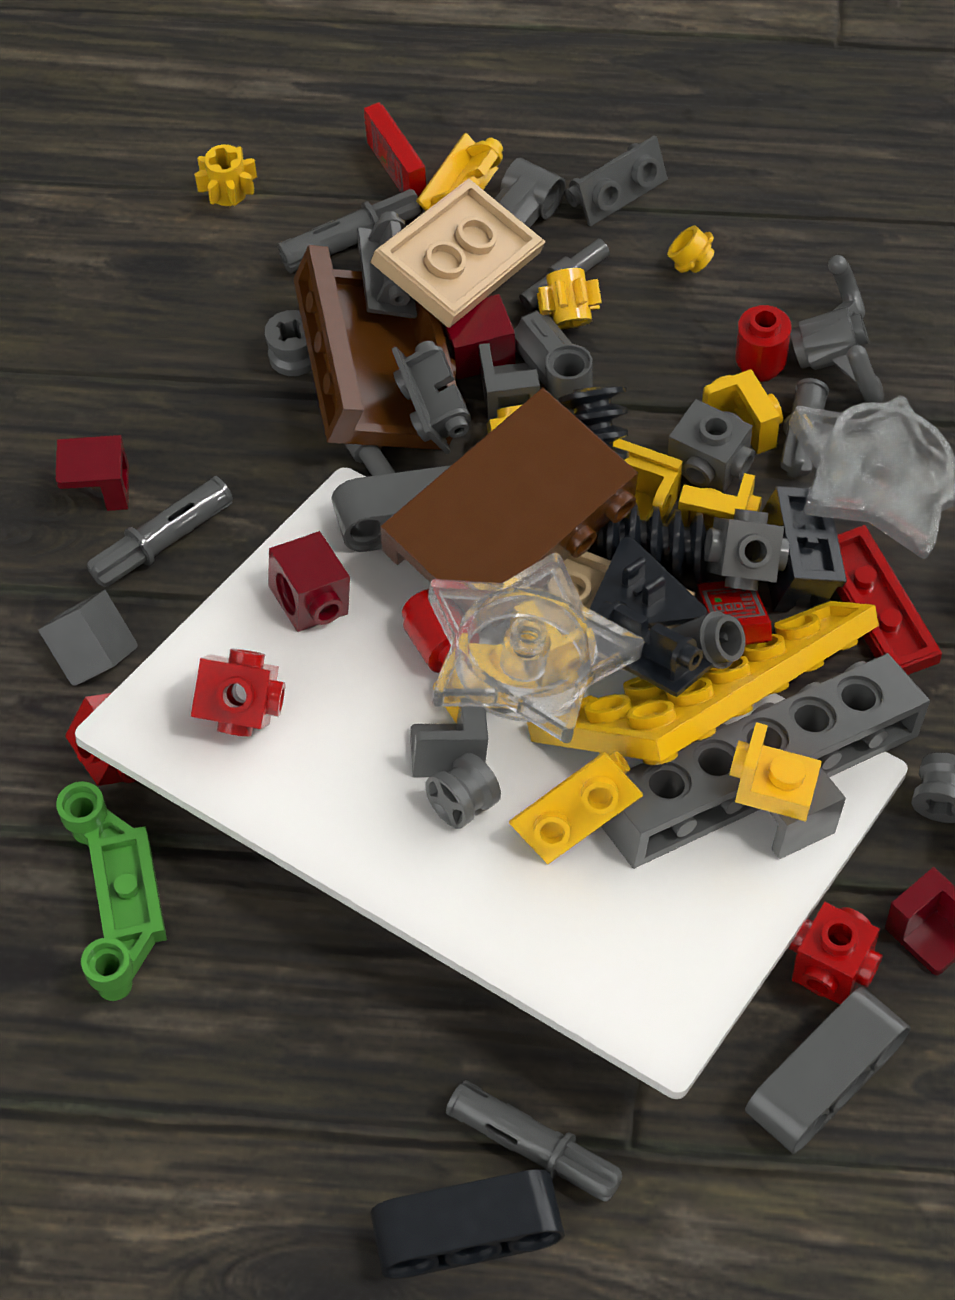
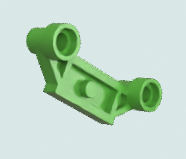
[56,781,167,1001]

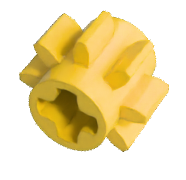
[194,144,257,206]
[537,268,602,329]

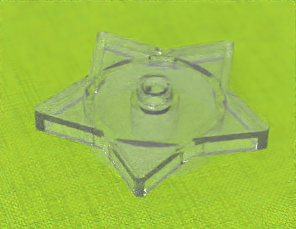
[789,396,955,559]
[428,553,644,743]

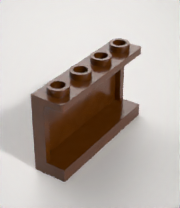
[293,245,466,450]
[380,388,638,637]

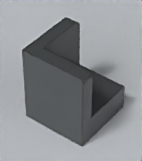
[479,343,540,421]
[38,589,138,685]
[410,693,488,777]
[768,755,846,859]

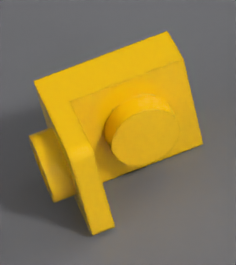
[678,473,762,530]
[729,722,822,821]

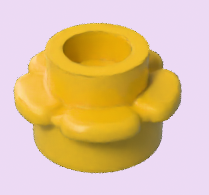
[667,226,714,273]

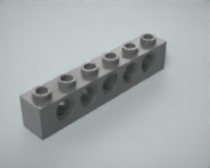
[601,653,930,869]

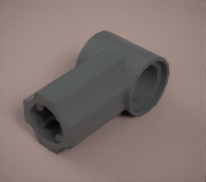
[494,157,566,228]
[514,311,593,414]

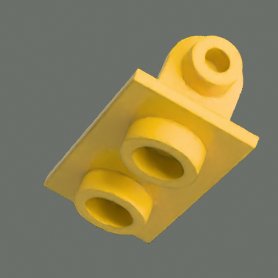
[416,133,503,211]
[509,751,643,864]

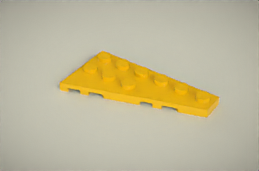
[526,601,879,765]

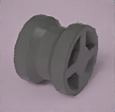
[264,310,312,376]
[425,753,501,828]
[911,753,955,823]

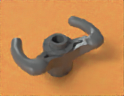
[791,255,884,406]

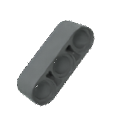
[331,465,451,552]
[745,987,911,1154]

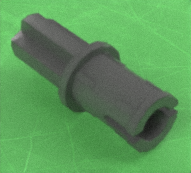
[780,378,829,478]

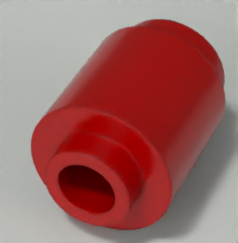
[735,305,791,382]
[402,589,479,673]

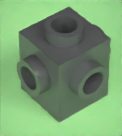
[668,399,755,493]
[704,509,789,591]

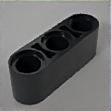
[370,1169,565,1279]

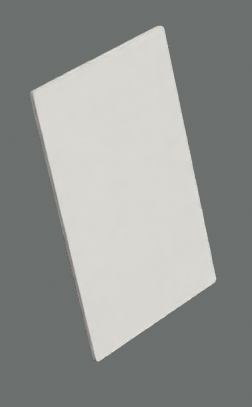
[75,467,908,1099]

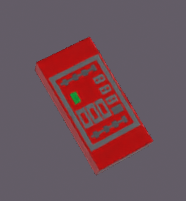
[364,102,426,197]
[697,581,772,645]

